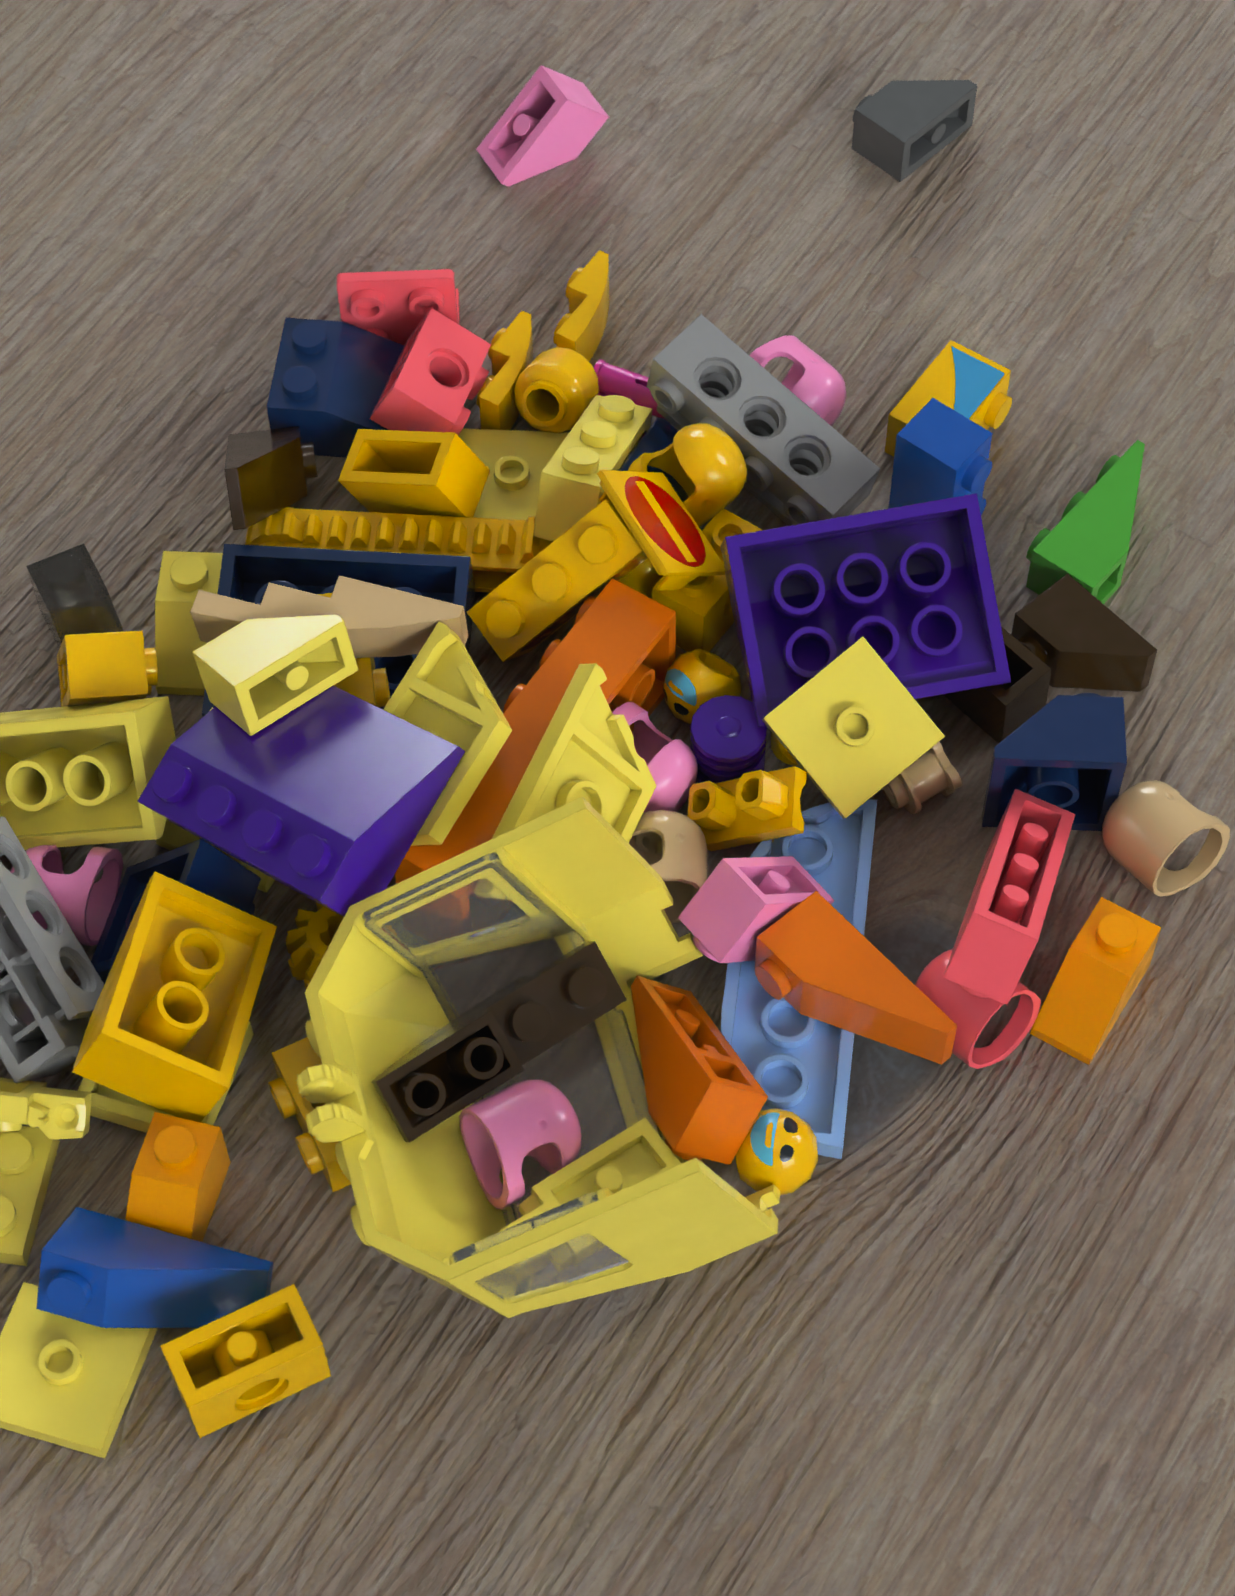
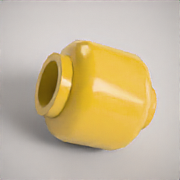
[514,347,599,433]

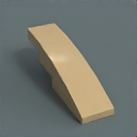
[190,575,469,658]

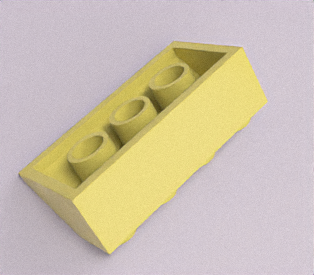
[0,696,176,850]

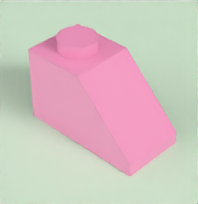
[476,65,609,187]
[678,856,835,964]

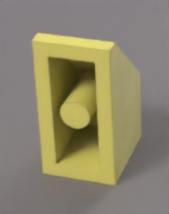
[155,551,223,696]
[193,614,358,736]

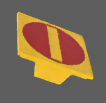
[597,470,725,590]

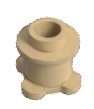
[882,741,962,814]

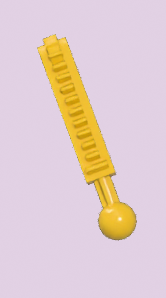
[245,507,663,599]

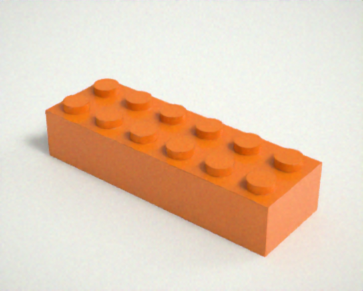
[395,578,676,955]

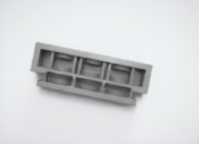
[646,314,880,526]
[0,817,104,1083]

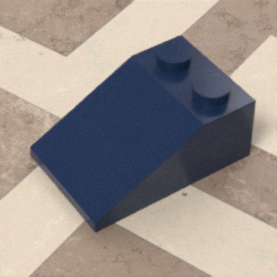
[266,317,404,458]

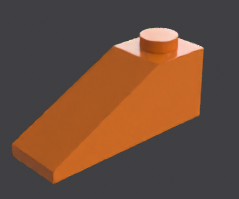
[755,891,957,1065]
[631,976,768,1165]

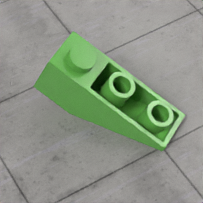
[1026,440,1145,604]

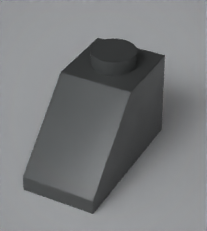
[852,80,977,182]

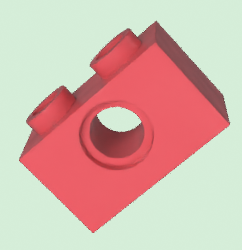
[370,308,491,435]

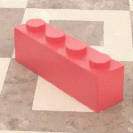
[943,789,1075,1005]

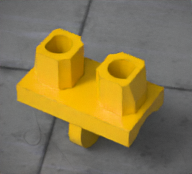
[687,766,807,851]

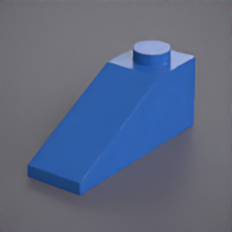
[36,1207,274,1328]

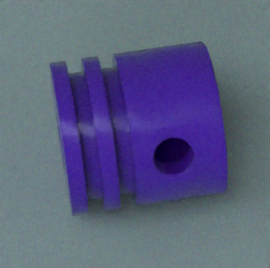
[690,695,767,784]

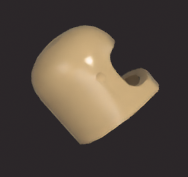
[1102,780,1230,897]
[629,810,708,923]

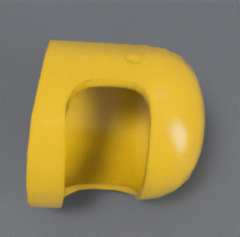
[628,423,747,528]

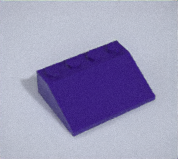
[721,493,1011,727]
[138,686,465,917]

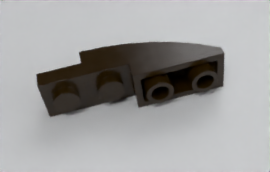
[372,941,627,1143]

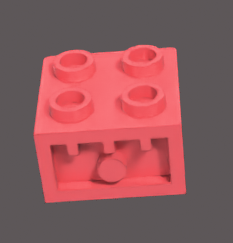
[337,269,460,346]

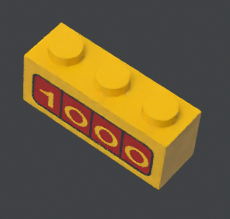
[467,499,647,662]

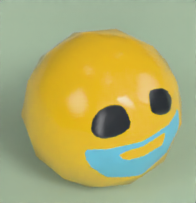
[663,649,741,725]
[736,1108,818,1195]

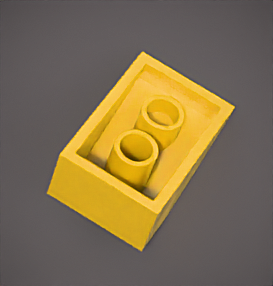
[72,871,277,1122]

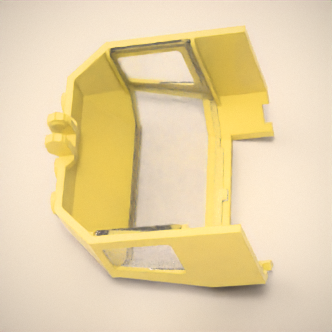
[296,796,781,1319]

